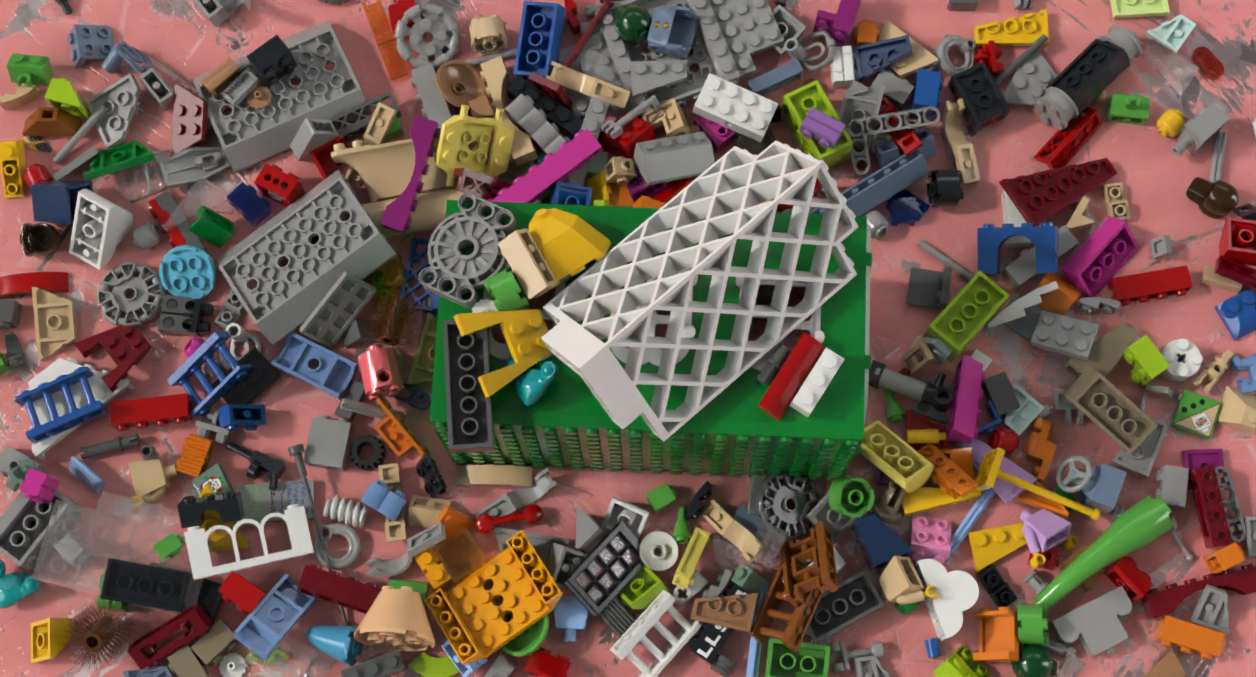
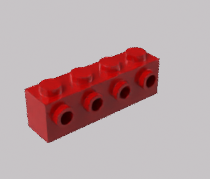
[110,393,193,431]

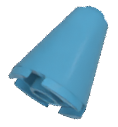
[306,625,364,666]

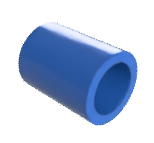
[924,638,942,658]

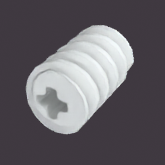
[323,494,368,528]

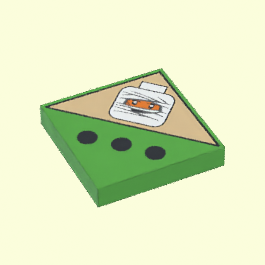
[1171,389,1222,439]

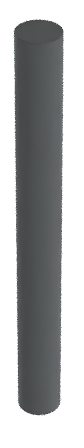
[994,34,1048,86]

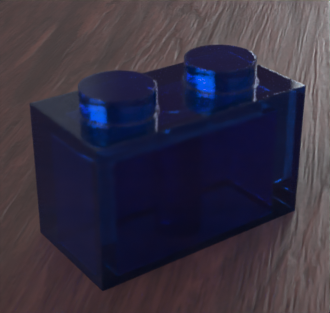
[226,182,271,228]

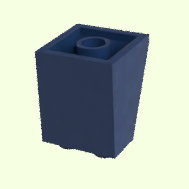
[31,180,93,224]
[851,513,912,571]

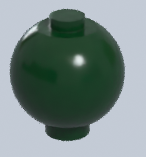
[615,5,652,43]
[1010,644,1057,677]

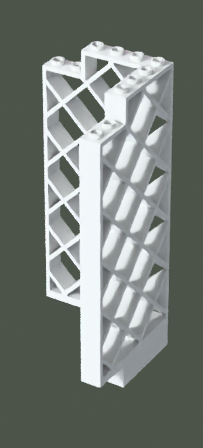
[541,140,859,442]

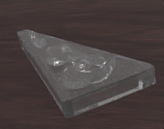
[162,176,231,231]

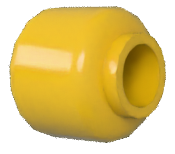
[1156,109,1185,137]

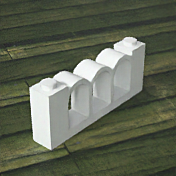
[184,504,314,581]

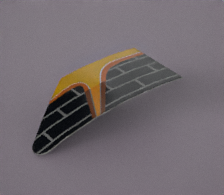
[23,136,52,153]

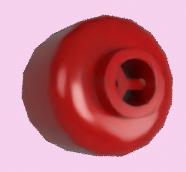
[24,164,53,188]
[989,428,1020,454]

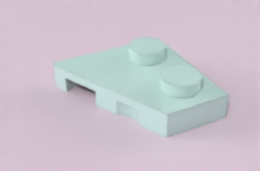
[1145,14,1196,54]

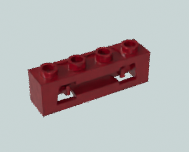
[1188,465,1233,548]
[127,603,211,670]

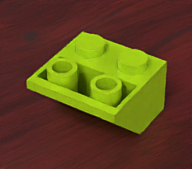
[932,644,991,677]

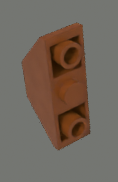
[22,107,82,136]

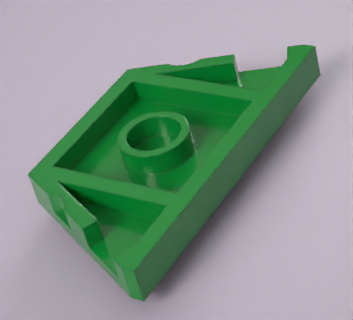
[83,140,156,181]

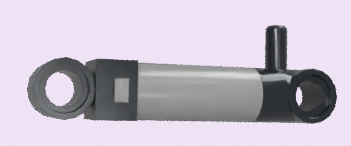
[869,360,953,412]

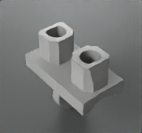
[195,410,235,444]

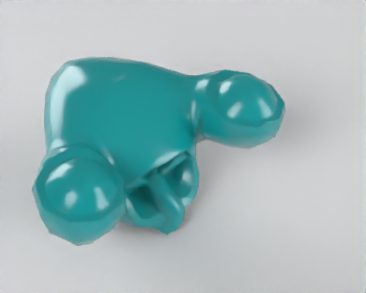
[505,357,559,407]
[0,560,41,609]

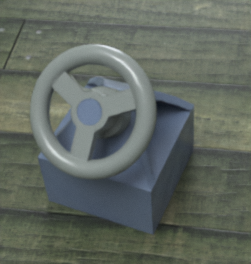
[1056,455,1127,515]

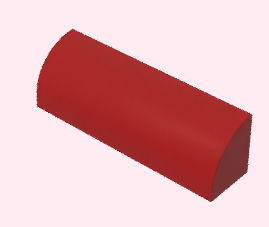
[757,332,825,422]

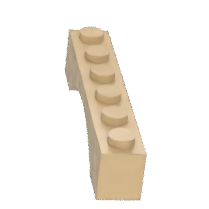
[480,56,539,166]

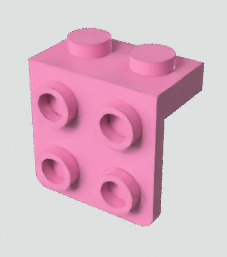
[907,515,952,566]

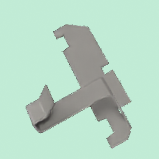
[1140,383,1182,412]

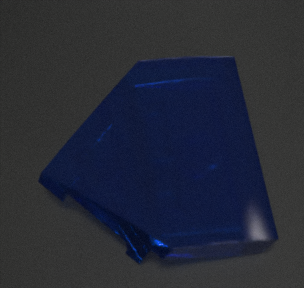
[886,189,930,226]

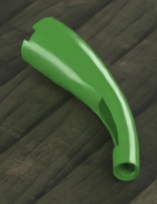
[1033,495,1174,610]

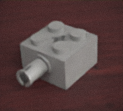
[1171,102,1230,156]

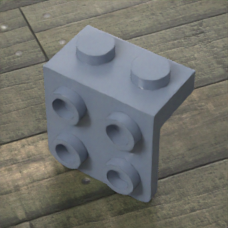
[67,24,114,68]

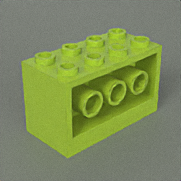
[782,80,853,168]
[923,270,1010,363]

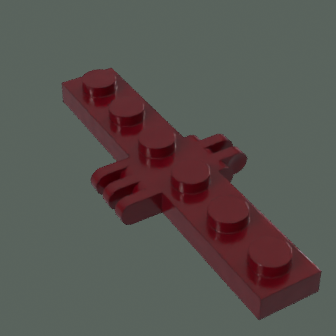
[1215,255,1256,289]

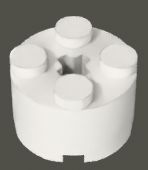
[1160,338,1203,382]

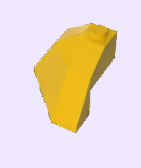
[528,208,611,289]

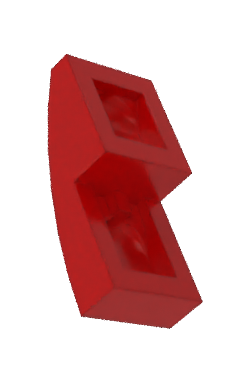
[564,0,580,35]

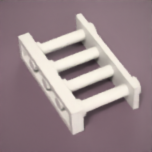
[610,590,702,677]

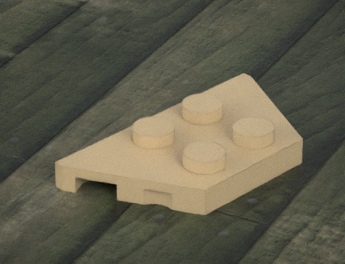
[879,20,939,79]
[32,287,77,360]

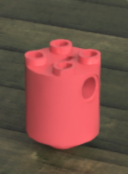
[358,344,404,401]

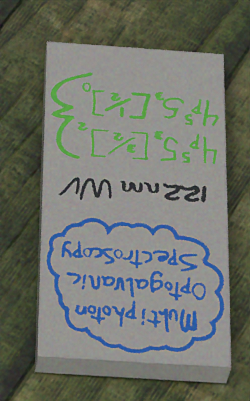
[236,480,315,523]

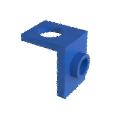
[977,401,1002,435]

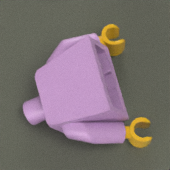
[1020,509,1078,568]

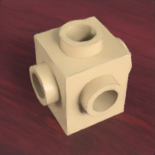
[604,156,635,185]

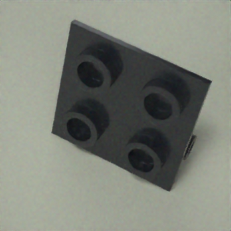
[416,451,447,498]

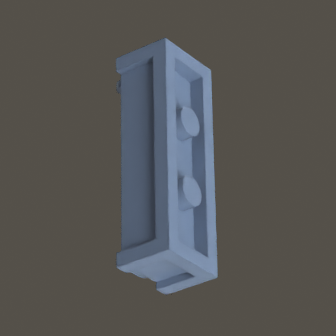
[746,58,804,96]

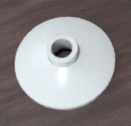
[639,531,678,571]

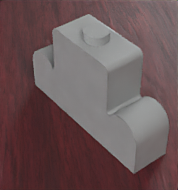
[1049,586,1132,657]

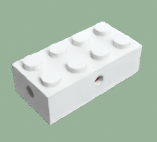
[693,73,778,143]

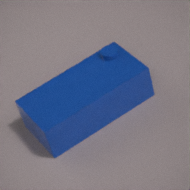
[513,1,566,79]

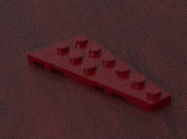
[999,158,1117,227]

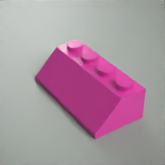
[1061,216,1140,297]
[947,355,985,444]

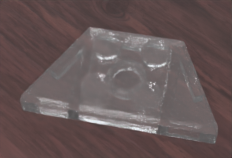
[102,149,171,204]

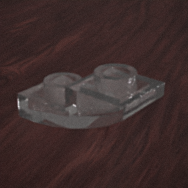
[1054,651,1086,677]

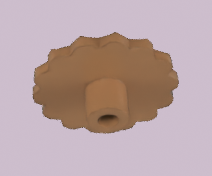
[246,85,272,110]

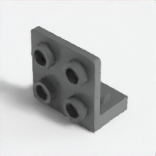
[906,266,952,310]

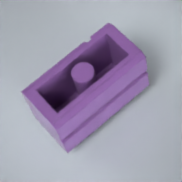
[800,107,846,149]

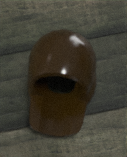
[1186,177,1239,219]
[20,223,61,257]

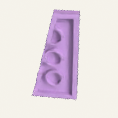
[955,438,1038,505]

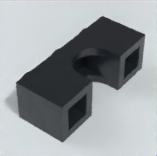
[177,490,245,528]

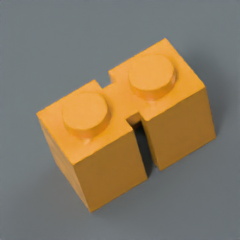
[413,547,453,591]

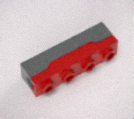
[148,190,210,255]

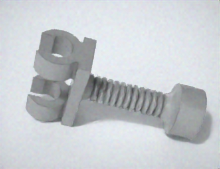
[828,641,884,673]

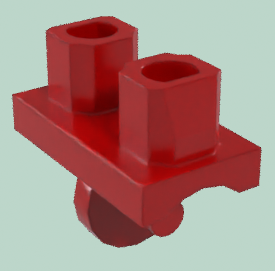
[973,40,1004,75]

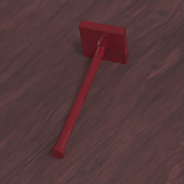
[528,0,614,109]

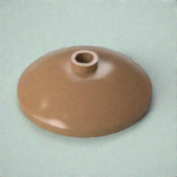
[435,60,488,109]

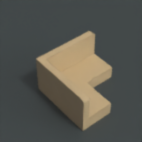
[641,98,691,137]

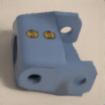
[647,6,698,58]

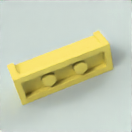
[672,527,712,589]

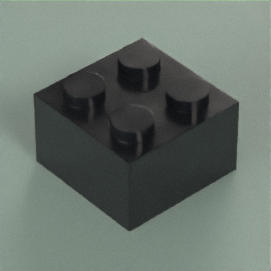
[246,35,297,88]

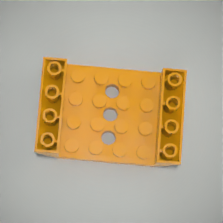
[424,530,563,665]

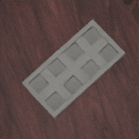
[299,271,377,348]

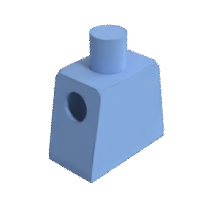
[554,596,589,642]

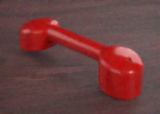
[475,504,543,534]

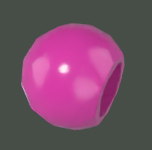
[184,337,205,358]

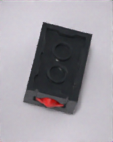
[948,62,1010,132]

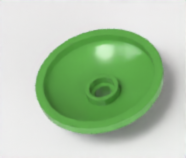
[501,612,549,657]

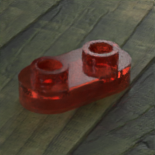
[1191,47,1224,80]

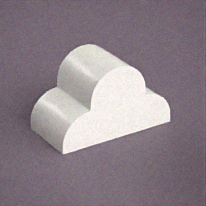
[69,189,133,270]
[914,559,979,642]

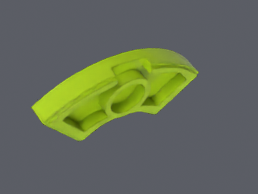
[408,652,460,677]

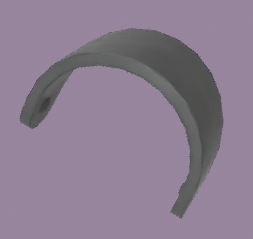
[5,332,24,367]

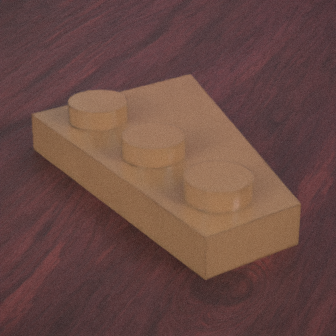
[690,593,758,633]

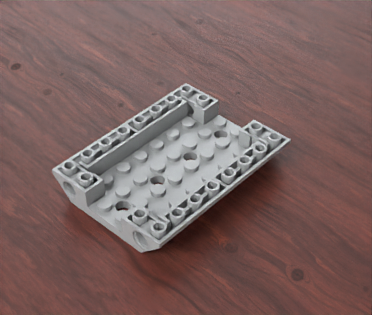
[193,20,372,173]
[218,169,397,346]

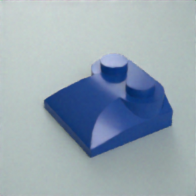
[1215,289,1256,341]

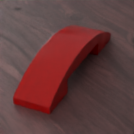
[878,95,923,156]
[0,272,69,298]

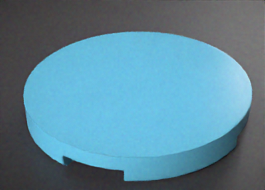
[159,245,217,299]

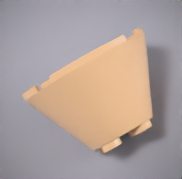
[354,586,435,651]

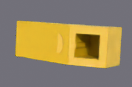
[0,139,26,198]

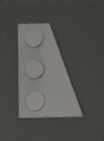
[630,60,687,99]
[1110,416,1168,478]

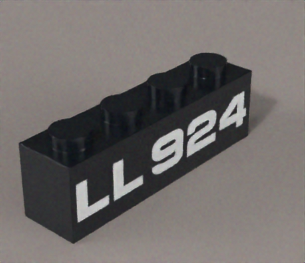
[689,583,750,665]

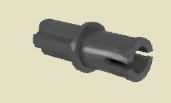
[757,344,791,385]

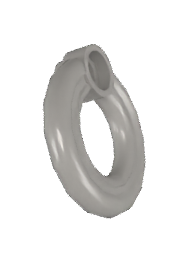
[937,35,976,76]
[314,523,361,570]

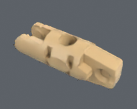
[1193,350,1234,394]

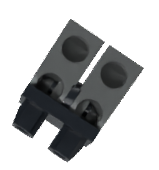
[158,295,214,337]

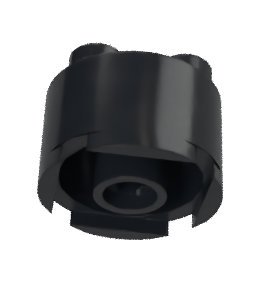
[927,169,964,208]

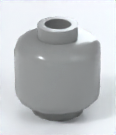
[863,211,888,239]
[132,222,162,250]

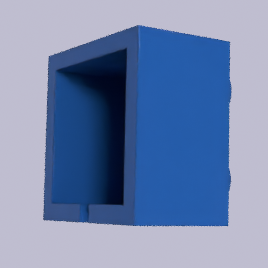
[909,69,943,120]

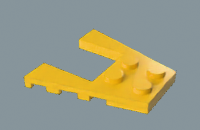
[454,309,551,398]

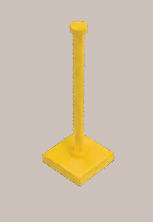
[974,447,1100,520]

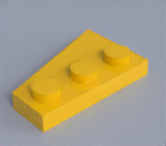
[967,522,1027,572]

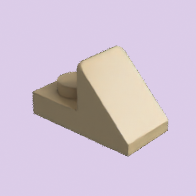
[1066,196,1095,233]

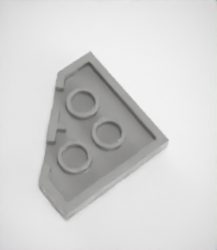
[86,73,141,148]

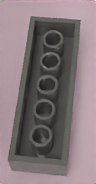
[443,320,495,454]

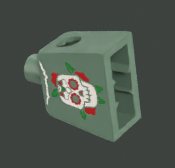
[186,463,233,498]

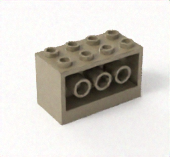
[1063,366,1158,454]

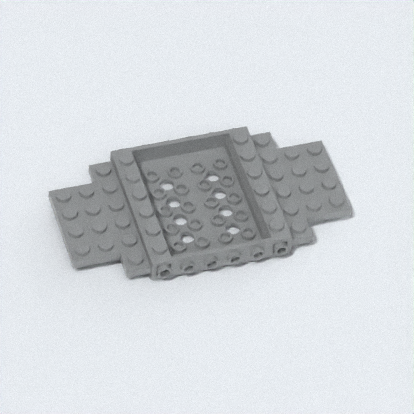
[558,0,784,120]

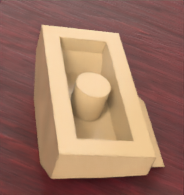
[900,335,935,376]

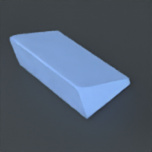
[69,456,106,494]

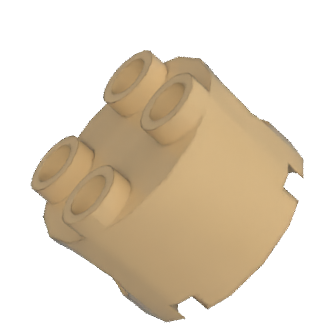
[469,15,508,56]

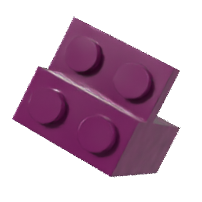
[813,0,861,47]

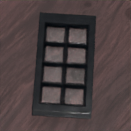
[562,521,644,617]

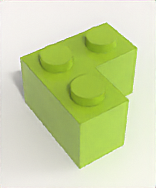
[1123,335,1170,388]

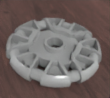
[394,3,461,69]
[97,262,165,327]

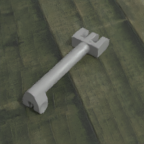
[601,95,660,139]

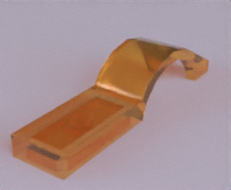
[362,0,408,81]

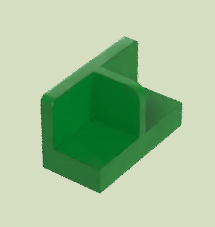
[189,205,234,248]

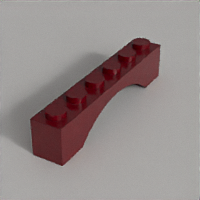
[1141,563,1256,620]

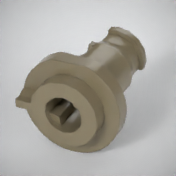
[871,480,907,523]

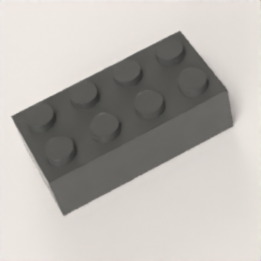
[793,570,885,644]

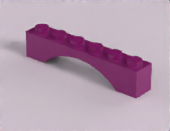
[381,116,441,234]

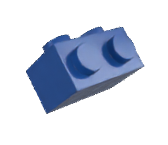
[219,404,266,431]

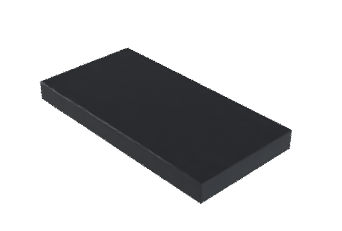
[100,558,190,612]

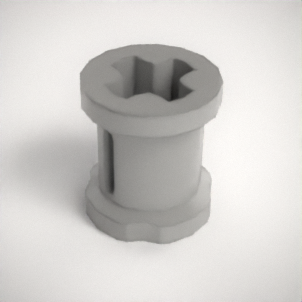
[1022,569,1049,595]

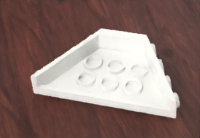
[27,357,135,460]

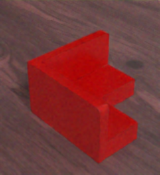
[309,135,349,180]

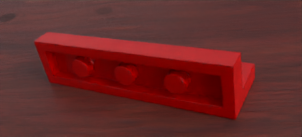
[1034,107,1103,170]

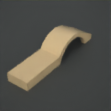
[546,61,631,109]
[943,98,980,185]
[345,102,397,186]
[701,500,763,563]

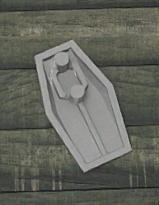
[159,147,231,187]

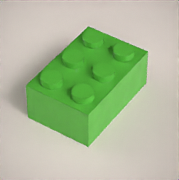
[764,638,830,677]

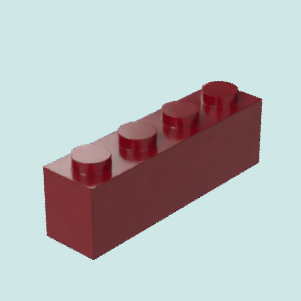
[296,564,382,614]

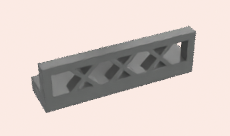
[328,91,402,142]

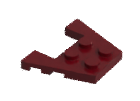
[74,321,152,392]

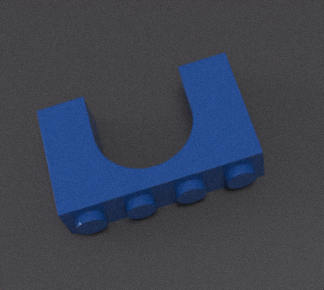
[977,223,1058,274]

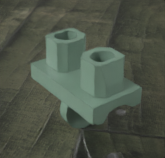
[5,459,37,491]

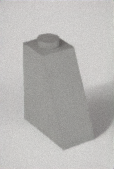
[290,118,339,162]

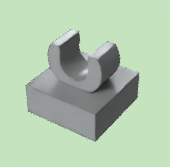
[1150,235,1174,259]

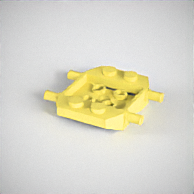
[435,104,515,189]

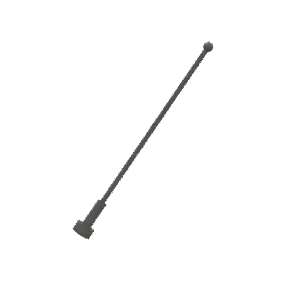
[288,444,350,626]

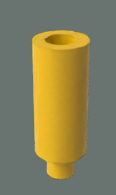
[906,429,946,444]

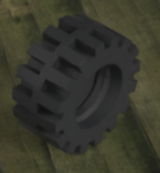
[349,434,386,471]

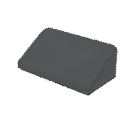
[334,380,366,422]

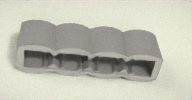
[505,93,570,156]

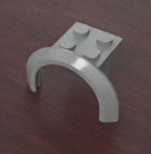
[195,0,251,27]

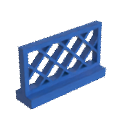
[400,238,439,315]

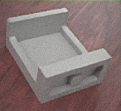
[304,415,354,472]

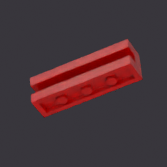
[1107,265,1193,306]

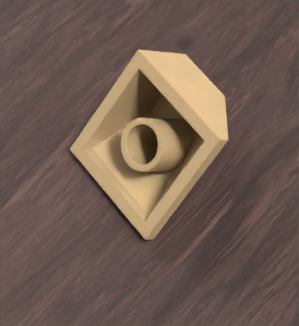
[1216,386,1256,435]

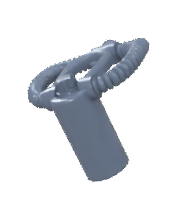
[101,41,153,74]

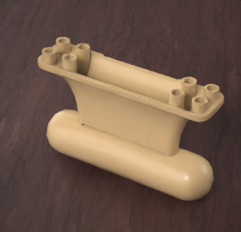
[331,133,492,238]

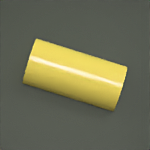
[860,420,934,493]

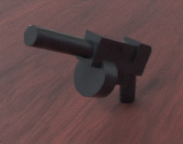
[226,441,286,490]

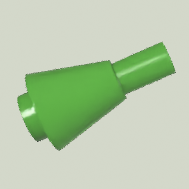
[884,389,906,424]
[672,506,691,544]

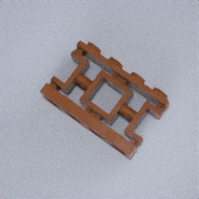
[779,521,839,607]

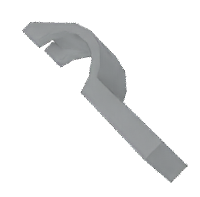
[473,468,558,519]
[367,521,446,577]

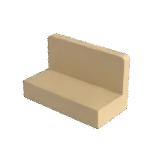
[408,495,452,528]

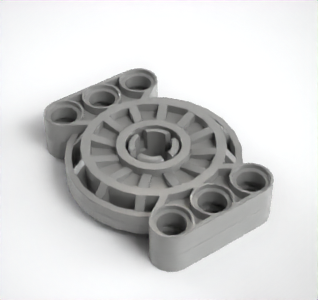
[419,193,517,309]

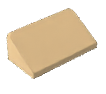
[1200,265,1242,293]

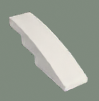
[987,281,1059,328]

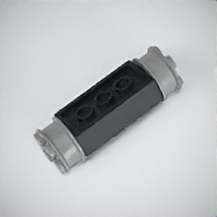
[1034,25,1142,130]

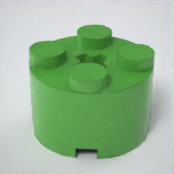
[483,267,530,311]
[828,476,875,518]
[1017,604,1049,645]

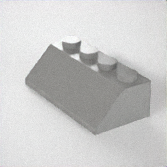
[633,131,715,185]

